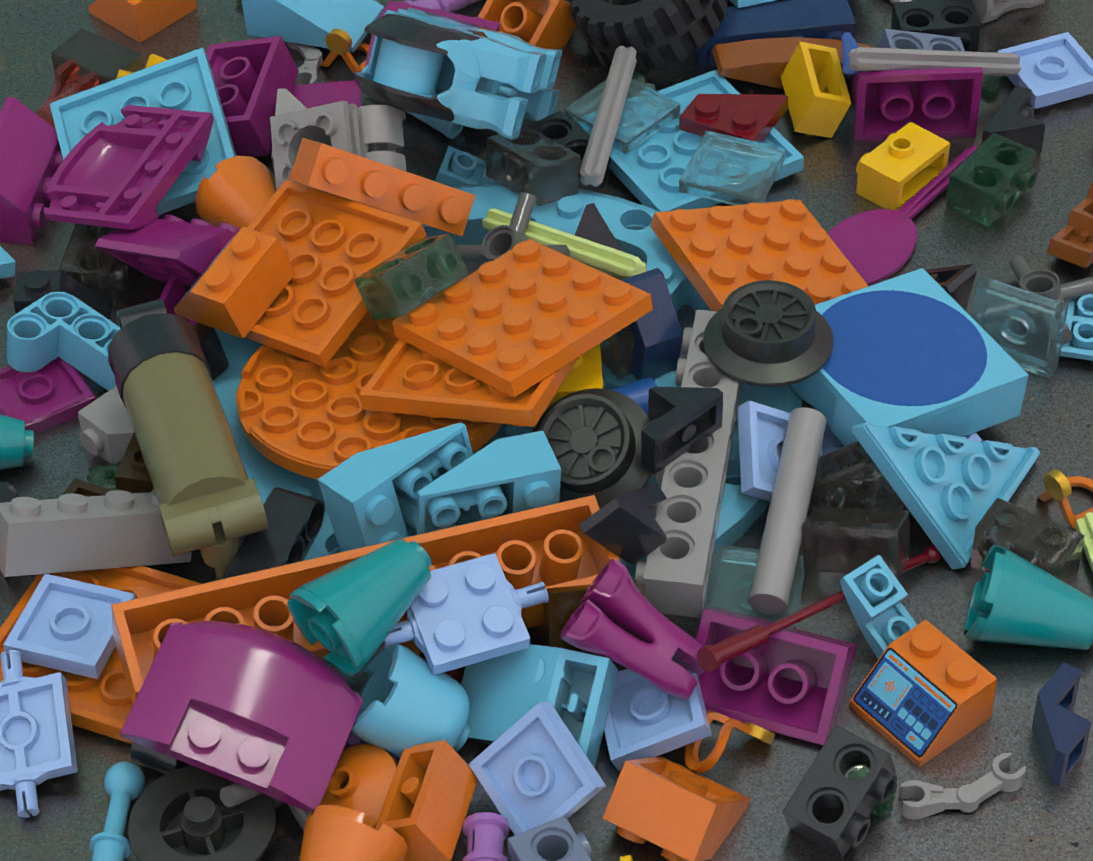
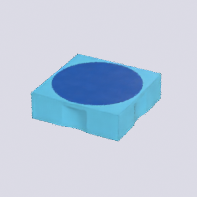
[790,268,1029,473]

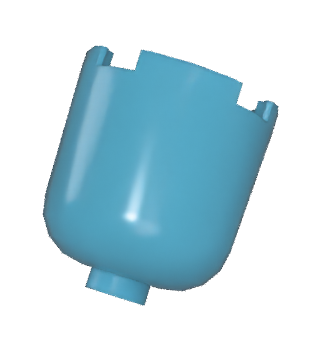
[351,643,470,760]

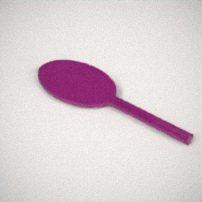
[827,145,983,286]

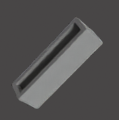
[0,489,192,577]

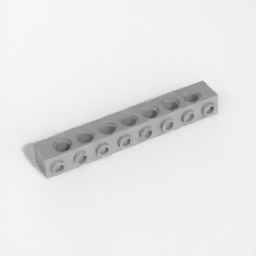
[635,309,743,618]

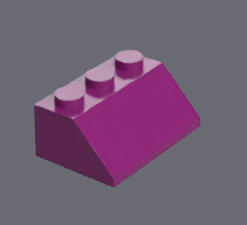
[206,36,299,157]
[849,67,983,141]
[0,97,63,245]
[95,214,240,287]
[696,607,858,746]

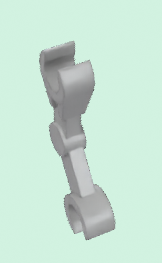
[285,41,323,85]
[899,753,1026,820]

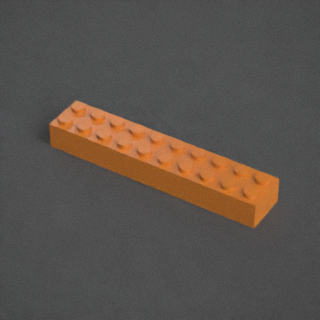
[111,495,621,706]

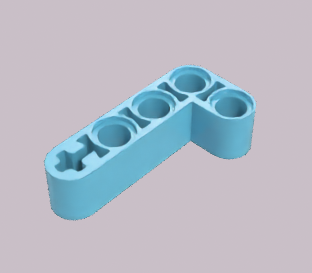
[6,292,120,391]

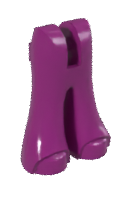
[560,558,705,700]

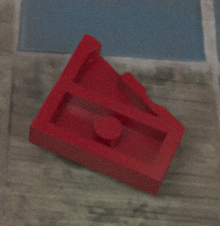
[679,94,788,154]

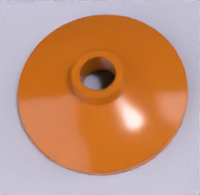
[320,744,398,829]

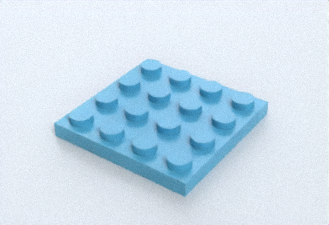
[50,47,236,241]
[577,70,804,212]

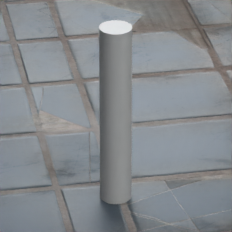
[749,407,827,615]

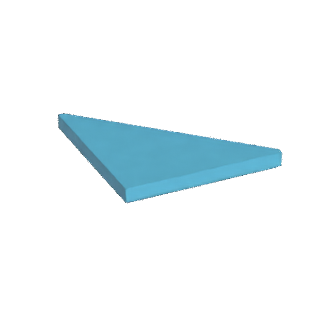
[851,422,1040,570]

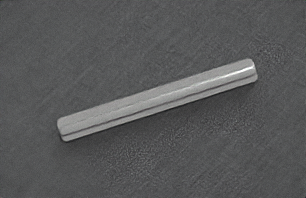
[580,45,637,187]
[848,47,1021,76]

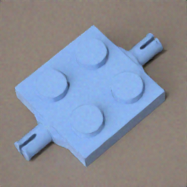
[382,553,549,675]
[0,650,78,818]

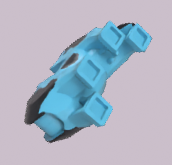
[353,8,562,140]

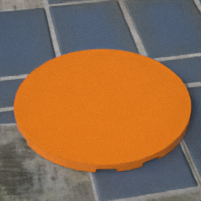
[236,302,503,480]

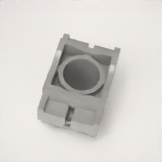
[270,100,407,205]

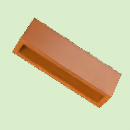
[289,138,476,237]

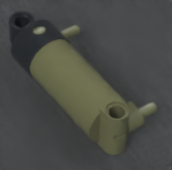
[108,298,269,580]

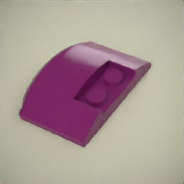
[44,105,214,230]
[120,621,363,813]

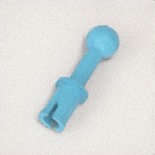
[89,761,145,861]

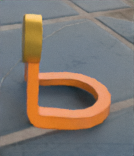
[321,28,370,73]
[1037,469,1093,530]
[684,710,775,773]

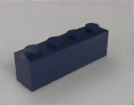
[693,0,856,71]

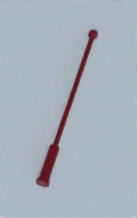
[697,545,941,672]

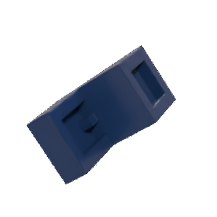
[621,268,683,380]
[1032,662,1091,786]

